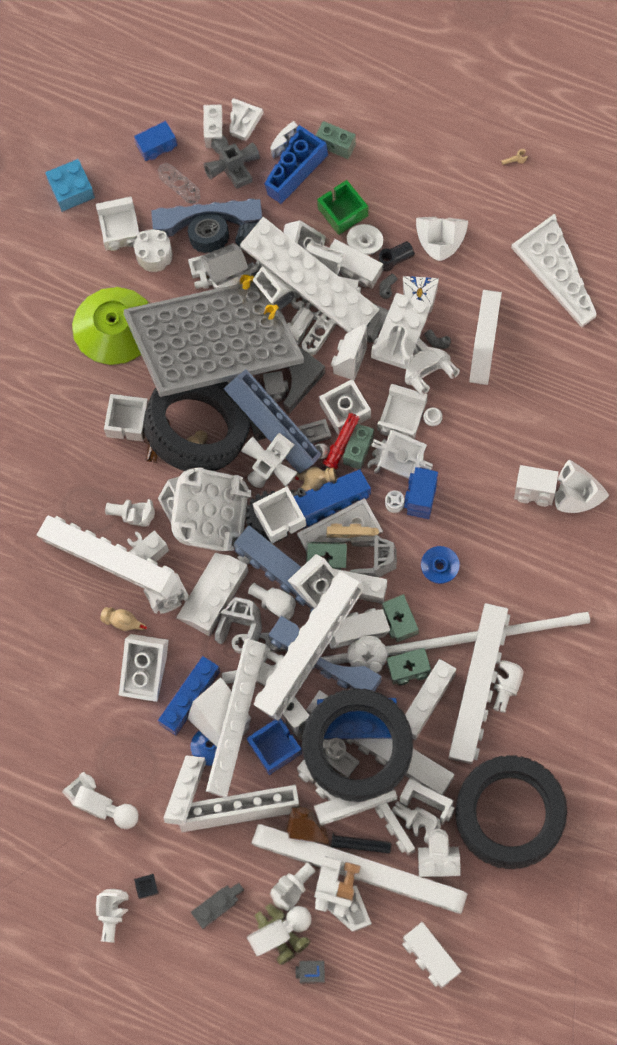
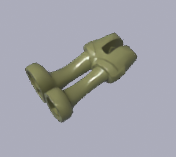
[255,903,311,965]

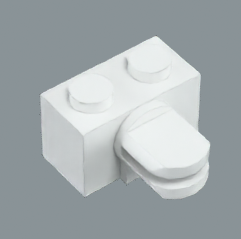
[418,829,460,877]

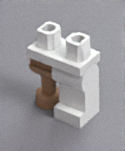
[314,856,361,917]

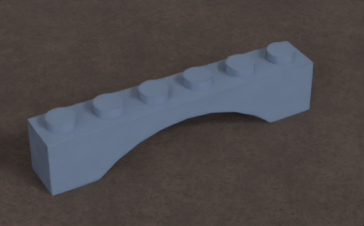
[151,199,262,237]
[269,616,382,692]

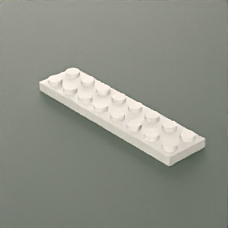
[240,217,380,333]

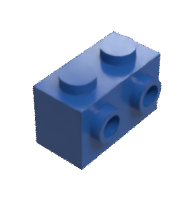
[134,121,177,162]

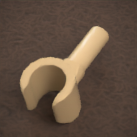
[501,149,528,165]

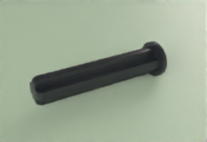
[331,833,392,854]

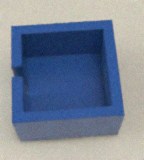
[404,467,438,519]
[246,718,303,776]

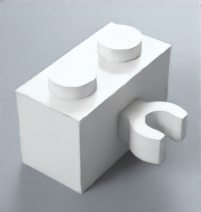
[127,531,169,562]

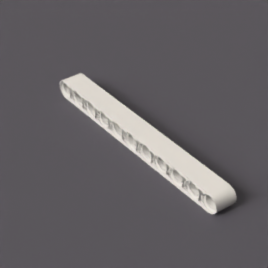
[251,824,467,914]

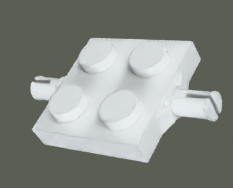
[372,430,433,479]

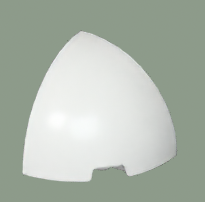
[416,217,468,261]
[555,460,609,513]

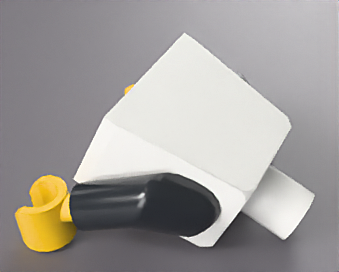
[240,266,296,320]

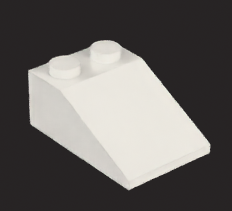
[331,325,367,381]
[119,634,169,702]

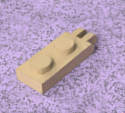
[326,523,379,538]

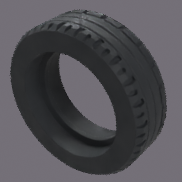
[143,381,250,471]
[302,688,413,802]
[455,755,567,869]

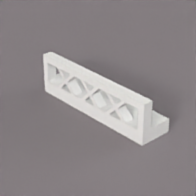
[314,788,397,826]

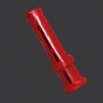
[323,413,360,470]

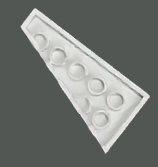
[511,214,597,328]

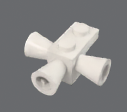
[241,433,298,488]

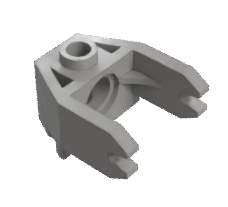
[350,535,397,578]
[215,597,262,644]

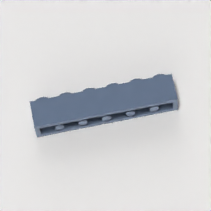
[224,369,322,474]
[233,525,314,612]

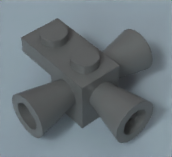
[203,136,260,189]

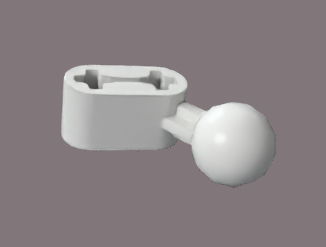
[72,786,139,829]
[247,906,312,956]

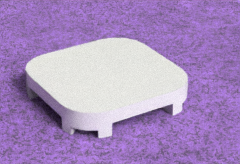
[171,468,251,551]

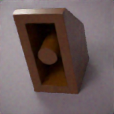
[287,807,329,844]

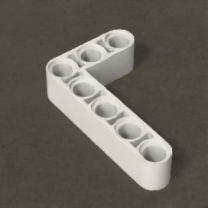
[469,290,502,385]

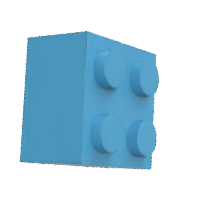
[45,159,95,212]

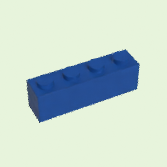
[158,656,221,736]

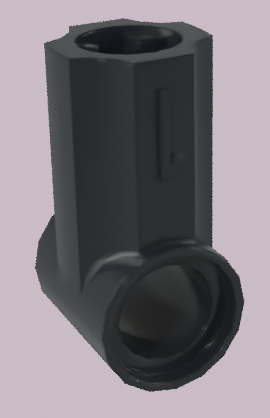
[378,241,415,272]

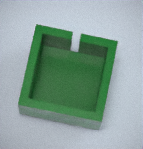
[317,180,368,235]

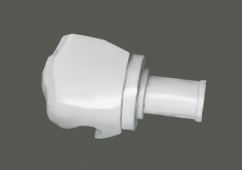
[105,499,155,527]
[248,583,296,620]
[493,660,523,713]
[392,801,441,844]
[270,862,316,911]
[96,889,129,942]

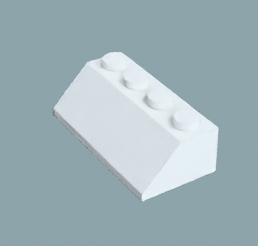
[176,553,249,636]

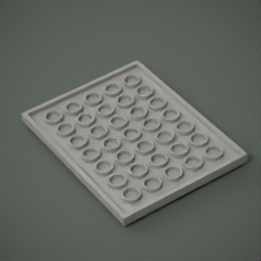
[124,281,304,397]

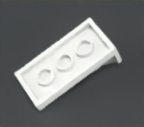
[371,293,432,369]

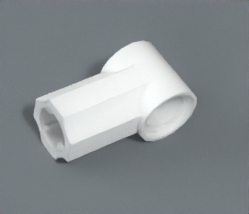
[287,307,314,345]

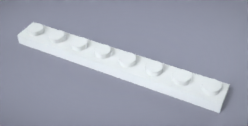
[206,638,265,797]

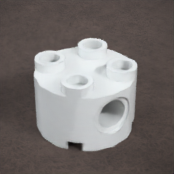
[134,229,173,272]
[144,570,189,614]

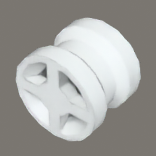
[385,490,404,513]
[326,738,346,761]

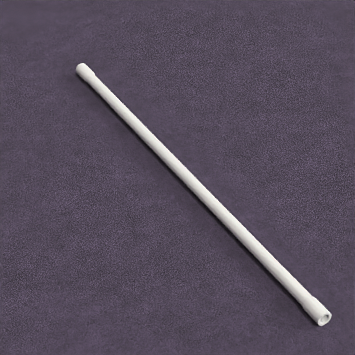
[222,612,590,684]

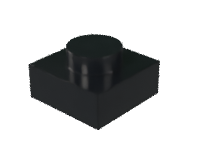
[134,874,159,900]

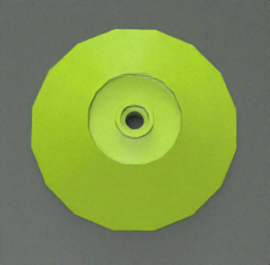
[72,287,149,365]

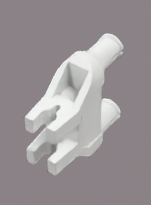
[405,338,460,395]

